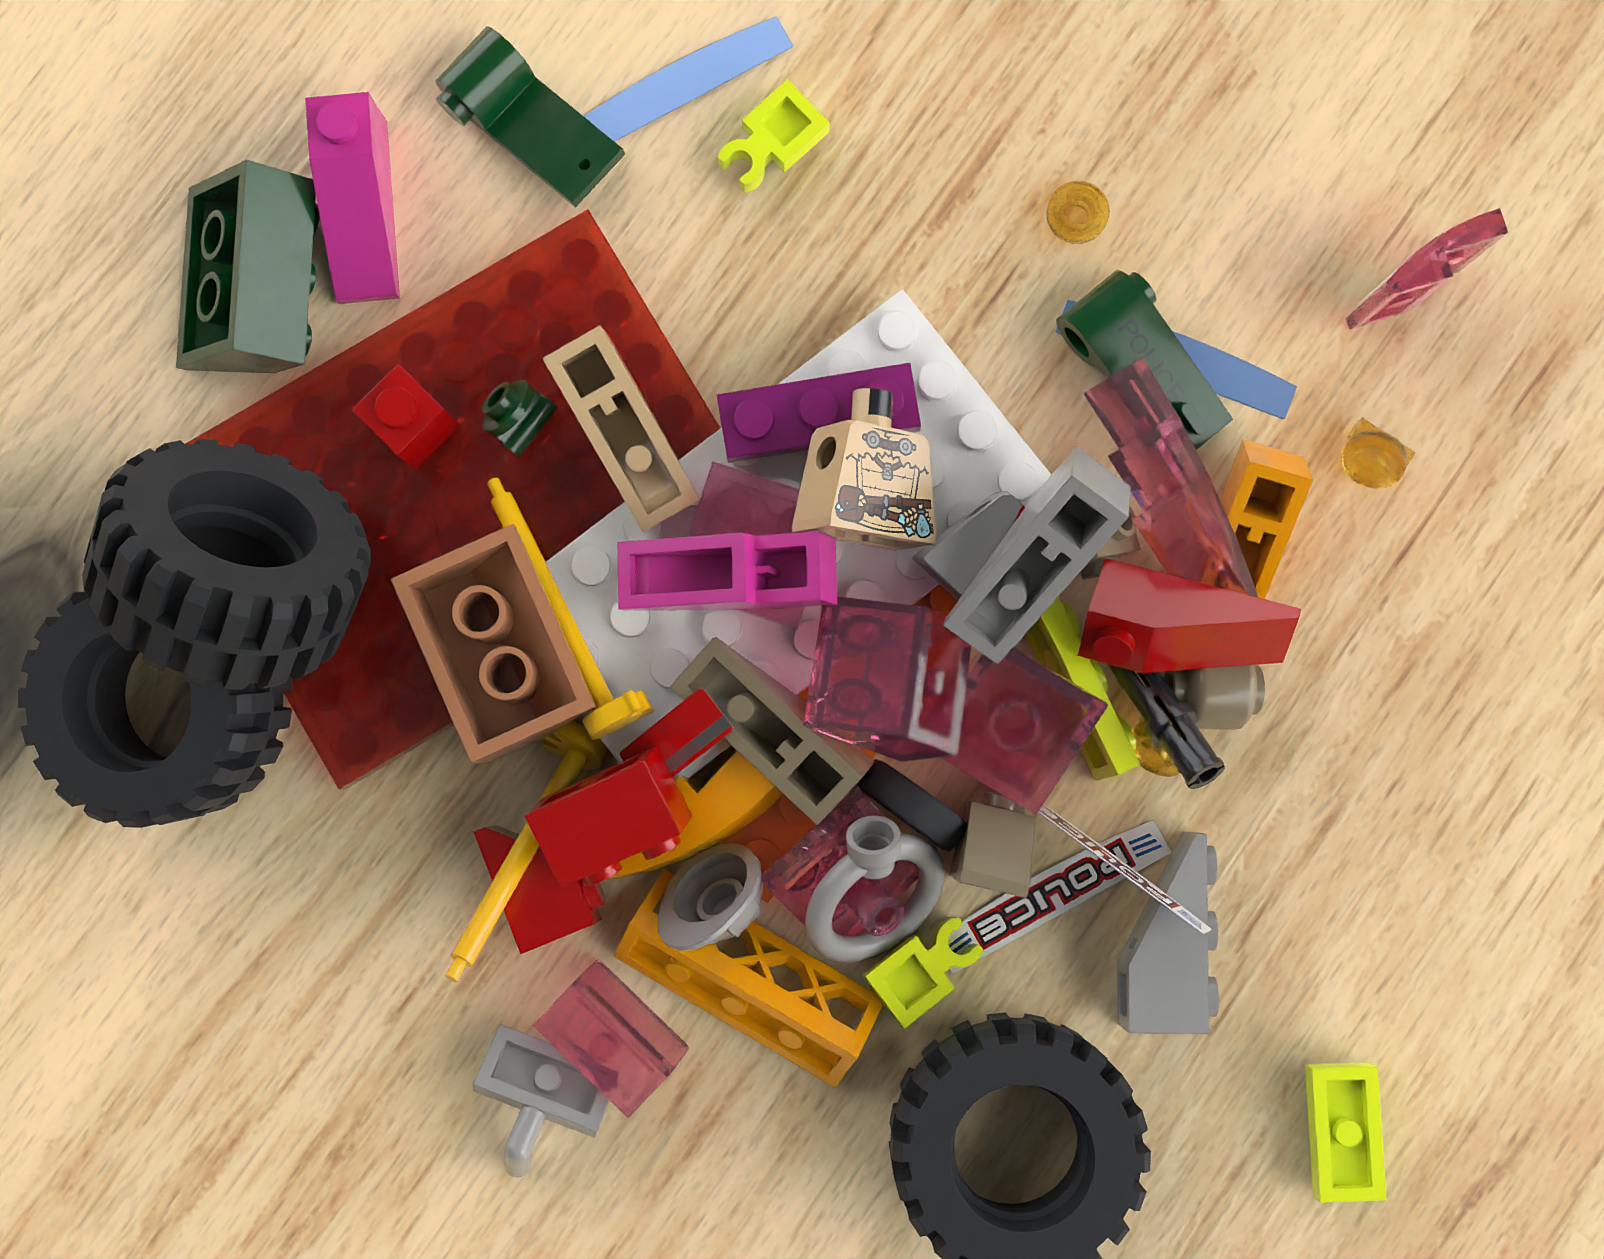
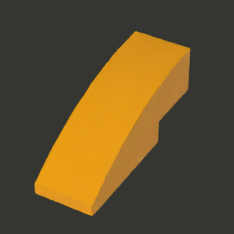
[606,751,783,880]

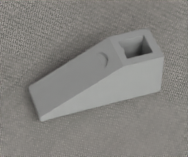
[1117,832,1219,1034]

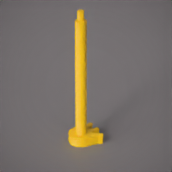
[487,478,654,740]
[445,721,609,982]

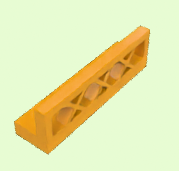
[613,869,883,1088]

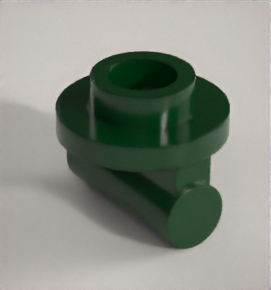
[482,380,558,458]

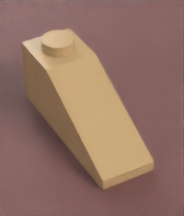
[542,325,700,532]

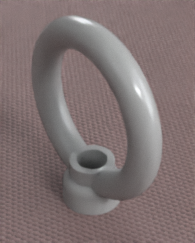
[805,816,944,962]

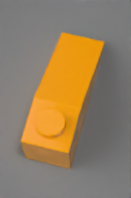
[1196,439,1313,599]

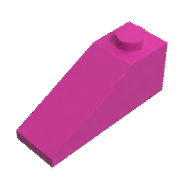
[305,92,400,304]

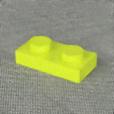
[1305,1062,1387,1203]

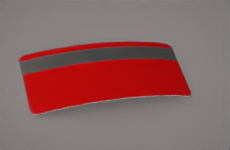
[619,688,733,777]

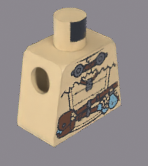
[792,388,936,551]

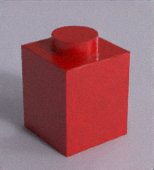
[351,363,461,470]

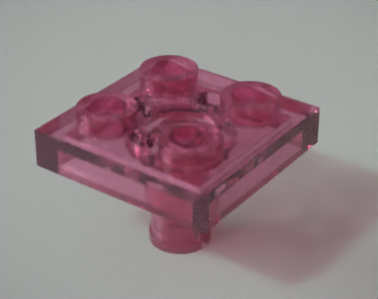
[761,788,919,936]

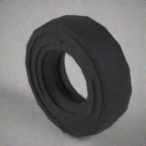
[857,758,967,852]

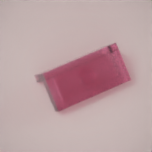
[533,959,689,1118]

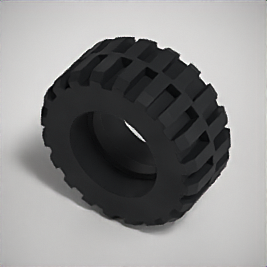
[82,439,371,690]
[18,592,292,828]
[889,1012,1151,1259]

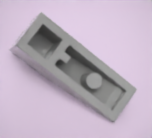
[944,446,1131,664]

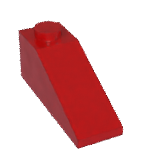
[1077,558,1301,673]

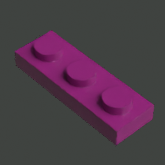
[716,363,921,463]

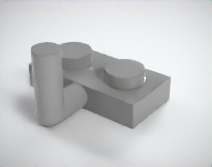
[473,1024,621,1177]

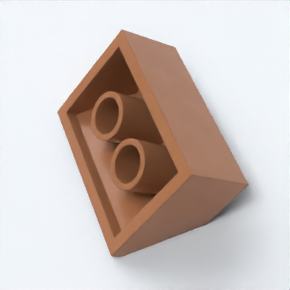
[391,524,596,764]

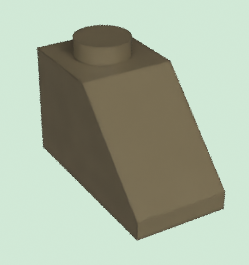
[949,792,1036,898]

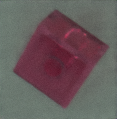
[923,647,1108,815]

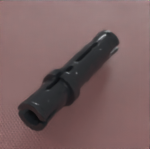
[1107,664,1225,789]

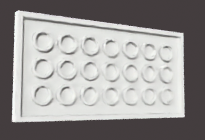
[546,289,1051,780]

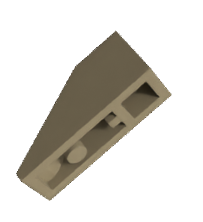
[670,637,875,825]

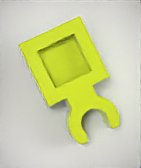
[717,79,830,193]
[862,917,984,1029]

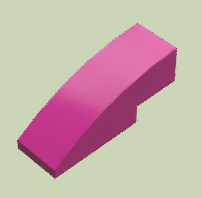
[617,531,838,611]

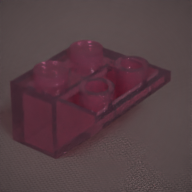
[803,596,971,762]

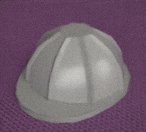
[658,843,764,951]

